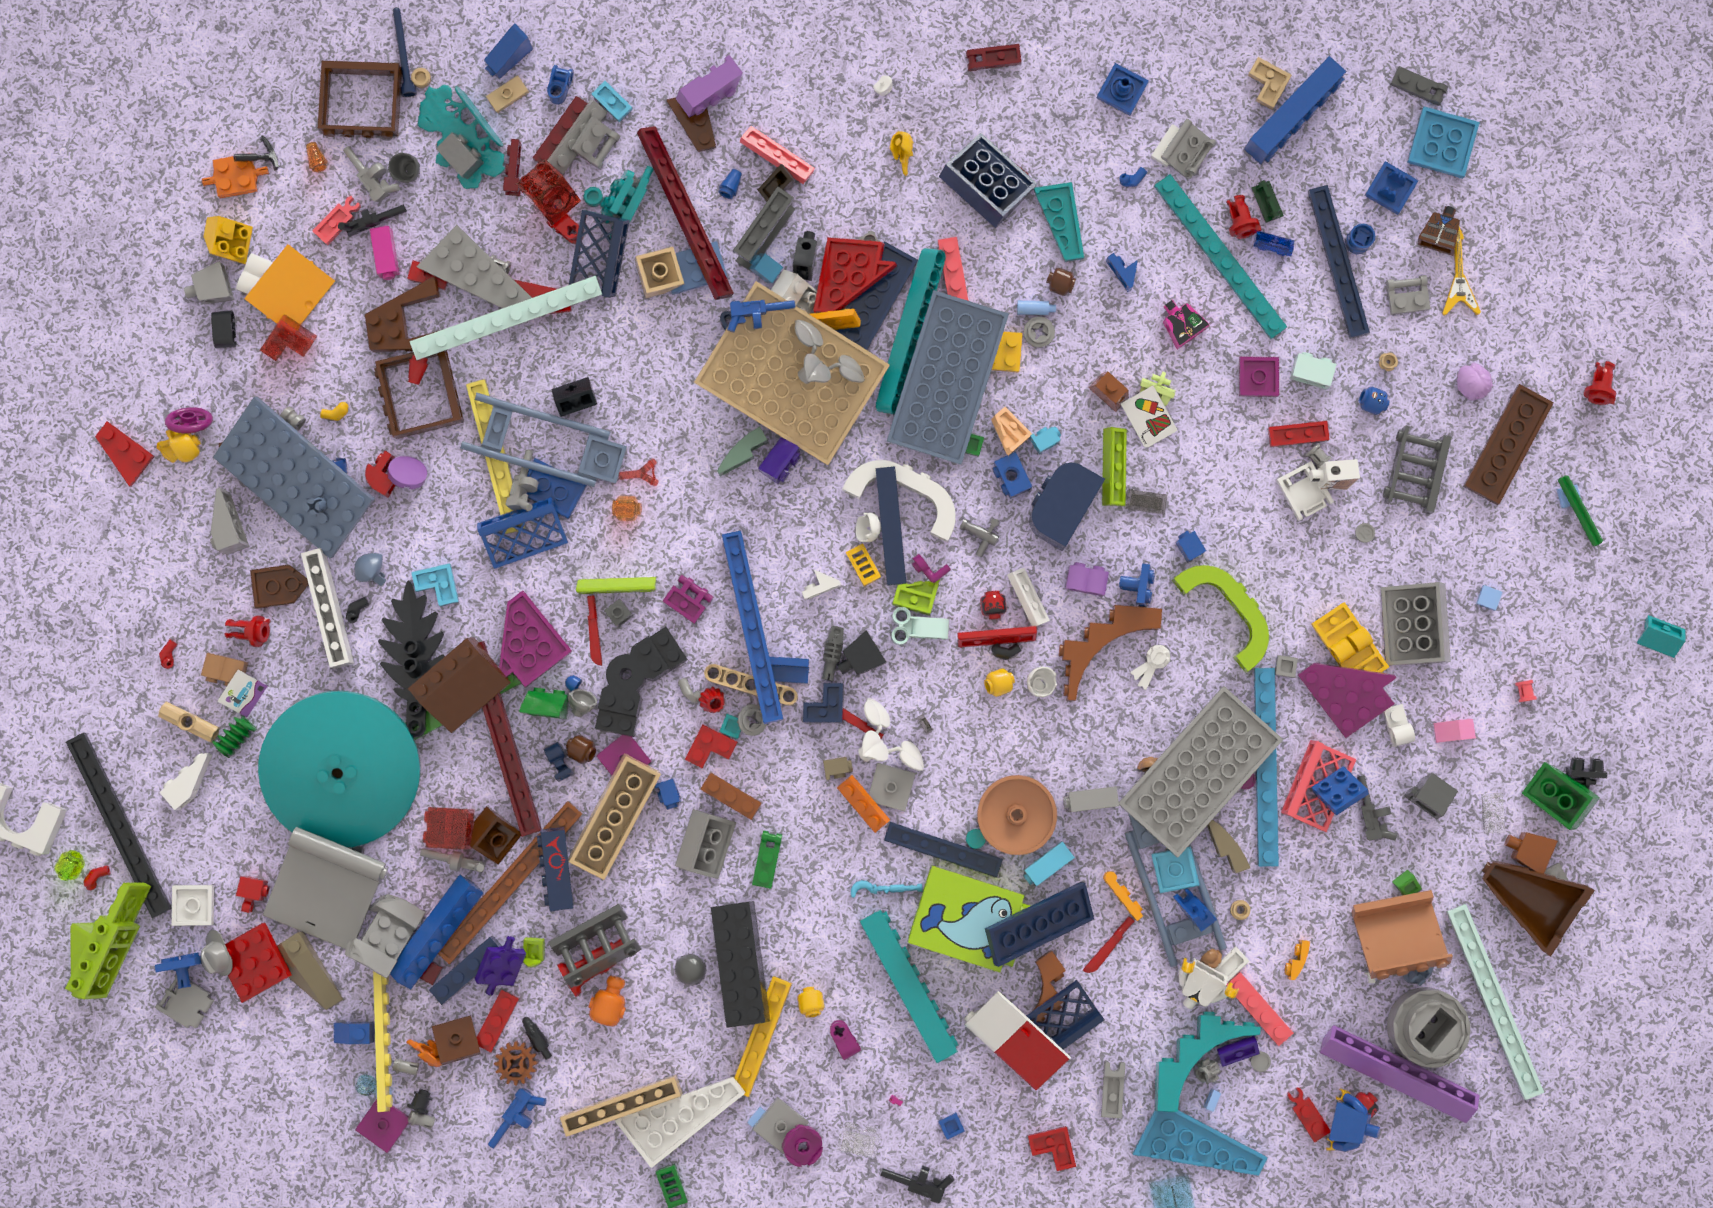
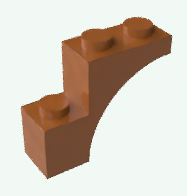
[1031,950,1066,1022]

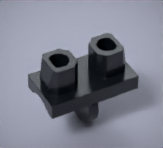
[1566,757,1607,789]

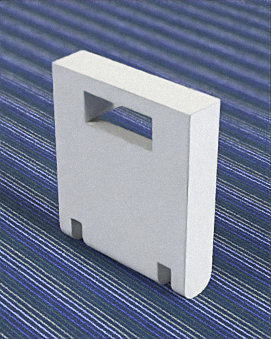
[1276,461,1334,521]

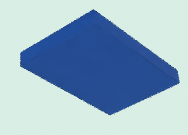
[526,458,587,519]

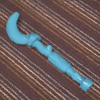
[851,880,922,898]

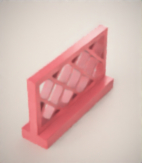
[1281,740,1356,832]

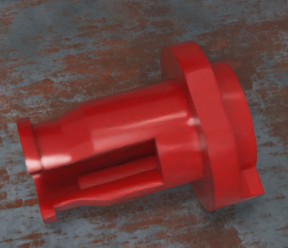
[1226,195,1262,239]
[1583,361,1617,405]
[224,615,271,647]

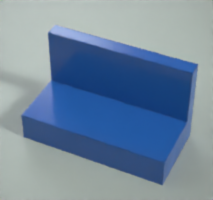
[769,656,809,684]

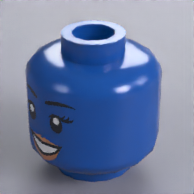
[1358,386,1390,415]

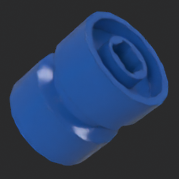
[1345,223,1376,254]

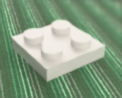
[172,885,214,926]

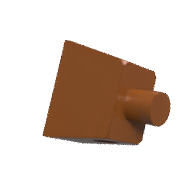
[1088,371,1129,412]
[1504,832,1558,873]

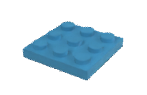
[1407,106,1480,179]

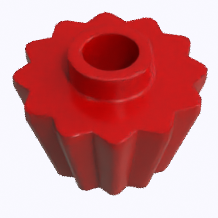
[698,686,725,713]

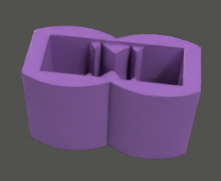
[1065,562,1109,596]

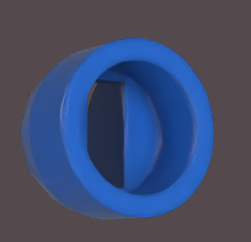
[565,676,582,692]

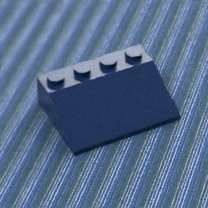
[939,133,1037,228]

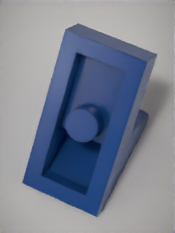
[1106,253,1138,292]

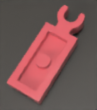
[312,196,361,246]

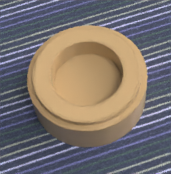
[411,68,431,88]

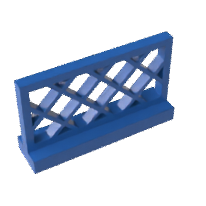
[477,497,568,569]

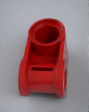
[546,208,584,244]

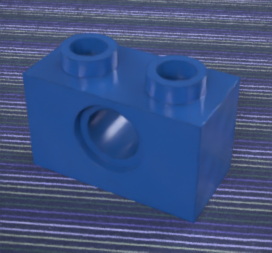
[992,452,1032,499]

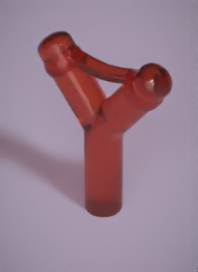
[619,458,659,486]

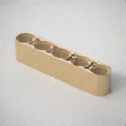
[704,664,798,706]

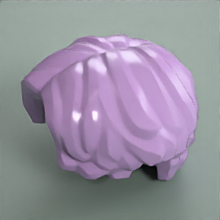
[1457,362,1493,401]

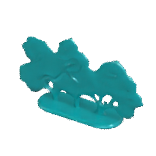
[418,85,505,189]

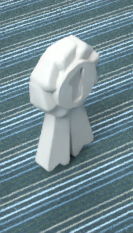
[1131,645,1171,690]

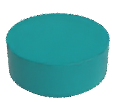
[583,187,603,207]
[966,829,986,849]

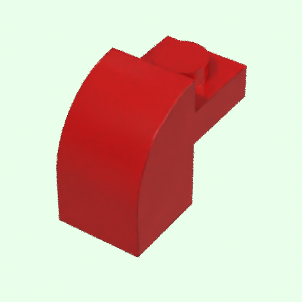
[365,451,396,498]

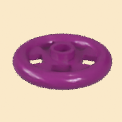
[165,407,213,434]

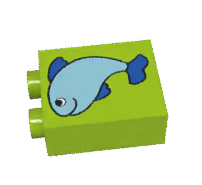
[907,865,1031,973]

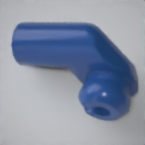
[1119,167,1147,187]

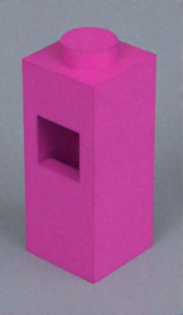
[370,226,400,280]

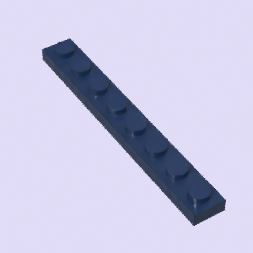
[1308,185,1370,339]

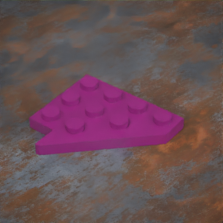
[499,590,572,688]
[1298,663,1397,738]

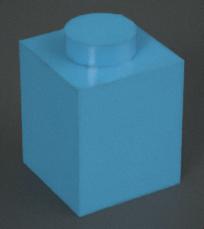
[749,253,783,283]

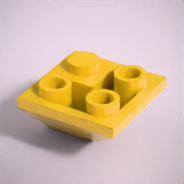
[204,216,253,264]

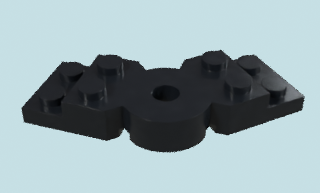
[595,627,688,737]

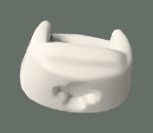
[873,75,893,96]

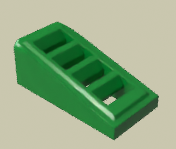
[655,1163,688,1208]

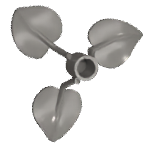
[794,320,865,384]

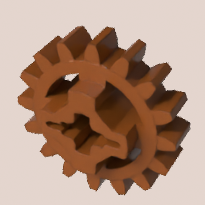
[494,1041,539,1086]

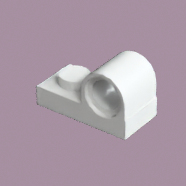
[1383,704,1415,747]

